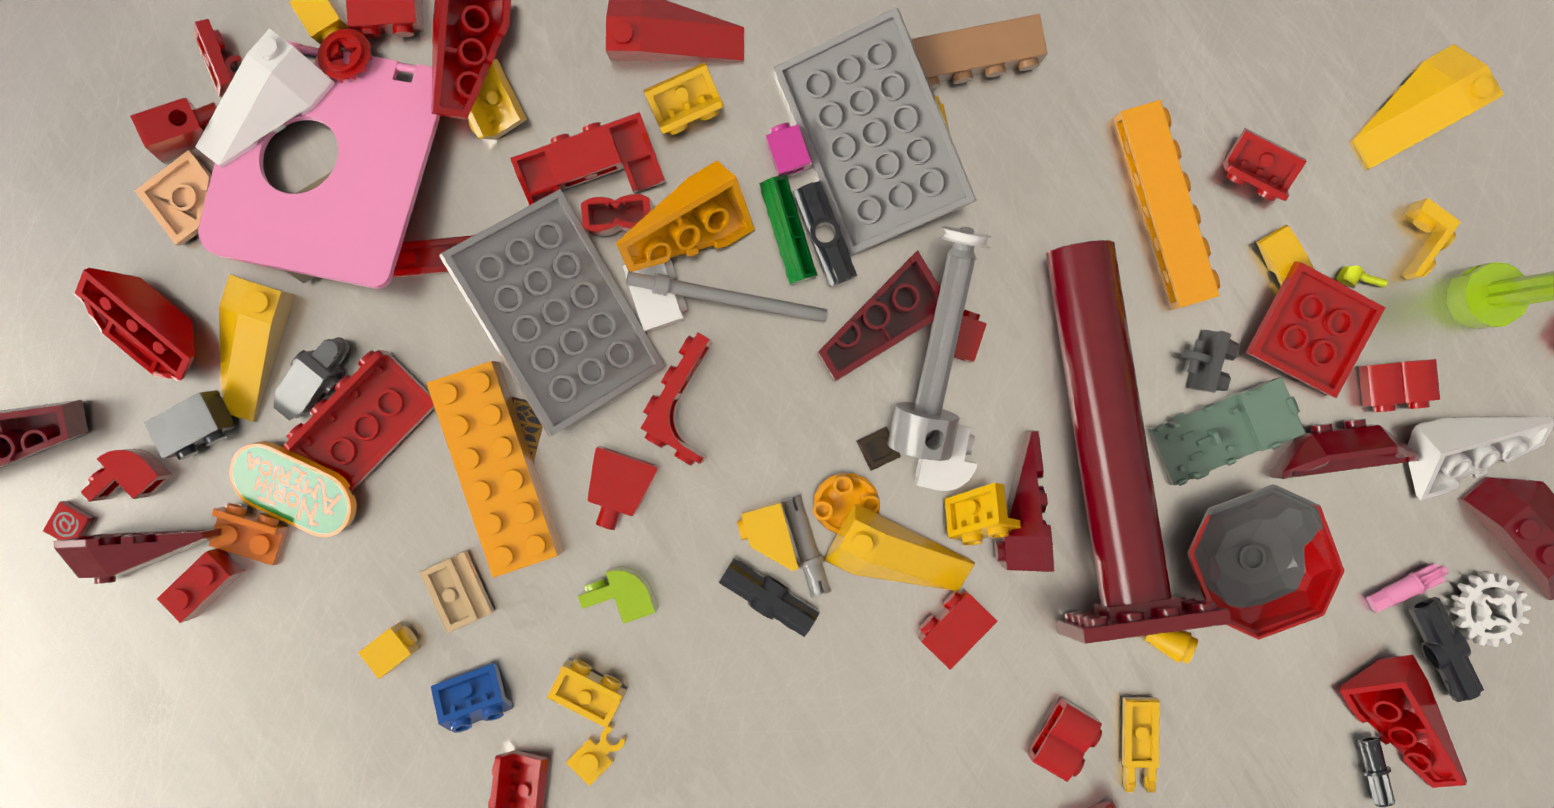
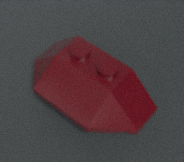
[1270,419,1419,479]
[1460,477,1554,600]

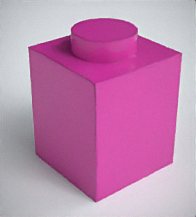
[766,123,811,176]

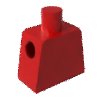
[130,98,217,163]
[587,446,661,530]

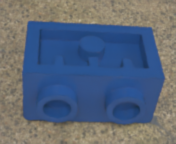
[430,663,513,733]

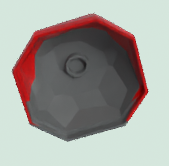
[1187,484,1345,640]

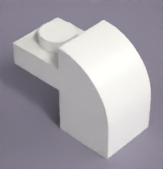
[914,425,977,491]

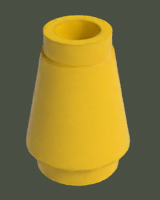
[1144,630,1198,664]

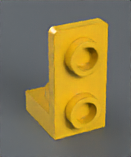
[1402,198,1461,280]

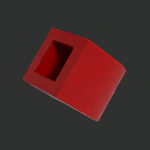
[81,449,173,502]

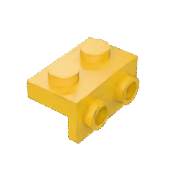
[468,59,527,139]
[643,62,724,135]
[547,659,627,729]

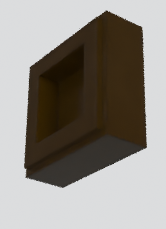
[856,426,901,471]

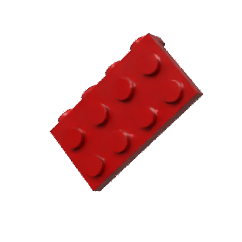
[283,350,435,492]

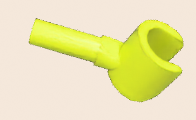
[1336,266,1387,288]

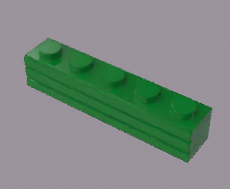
[759,175,818,284]

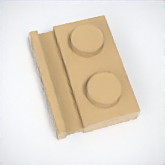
[419,550,494,633]

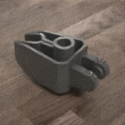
[273,337,350,421]

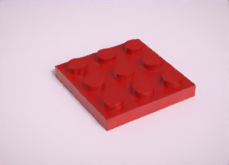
[1245,261,1386,398]

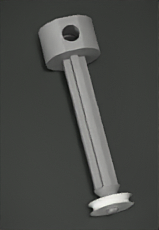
[887,226,992,461]

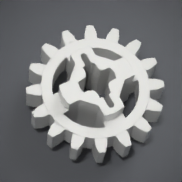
[1450,572,1531,647]

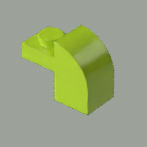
[578,566,658,624]

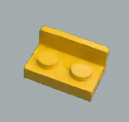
[944,482,1021,546]

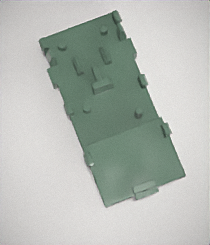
[1148,377,1306,486]

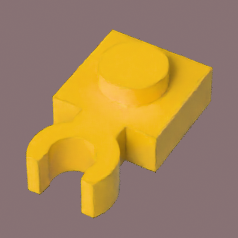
[566,723,627,786]

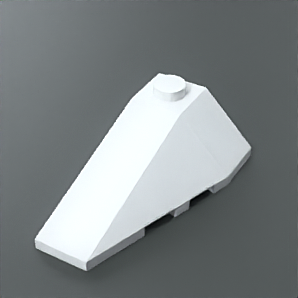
[195,28,336,168]
[1407,417,1554,500]

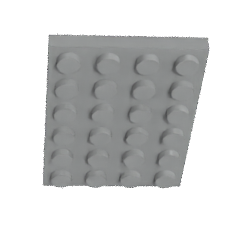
[774,7,977,255]
[439,189,665,437]

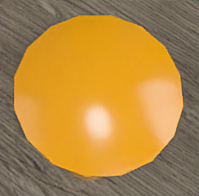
[813,473,880,534]

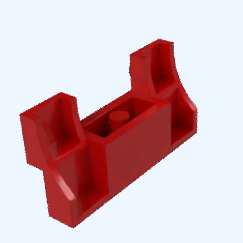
[510,112,665,206]

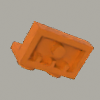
[209,503,289,566]

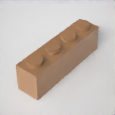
[911,14,1048,89]

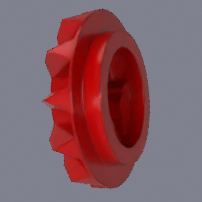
[317,29,373,83]

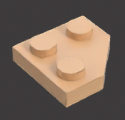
[135,150,211,246]

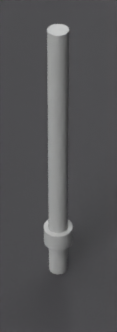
[626,271,827,322]

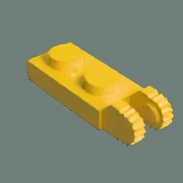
[1122,697,1160,793]

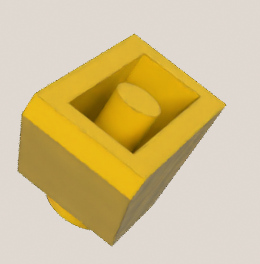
[737,501,799,571]

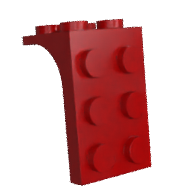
[641,332,713,466]

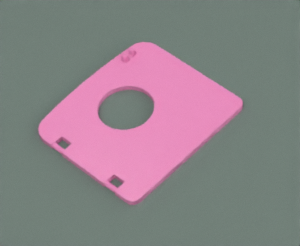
[198,41,441,289]

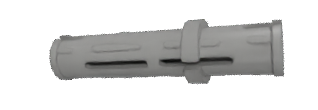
[781,494,831,598]

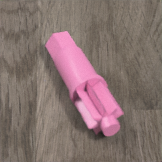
[1366,563,1449,613]

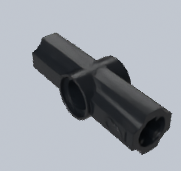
[793,181,857,287]
[719,557,820,637]
[1409,597,1484,702]

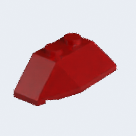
[75,267,195,381]

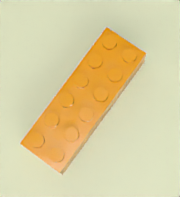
[426,361,564,578]

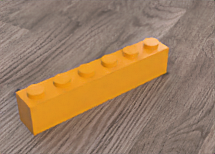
[1113,99,1220,310]

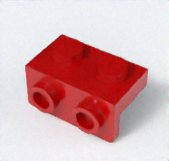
[1223,128,1307,202]
[488,750,549,808]

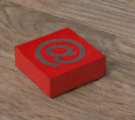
[43,501,94,540]

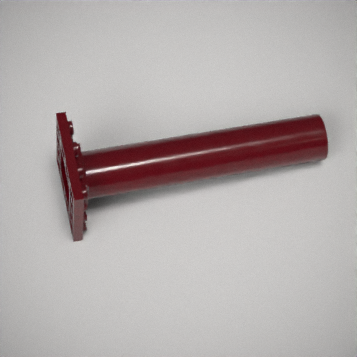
[1046,240,1232,644]

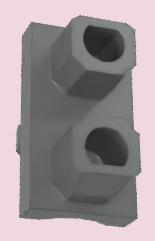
[1181,330,1240,393]

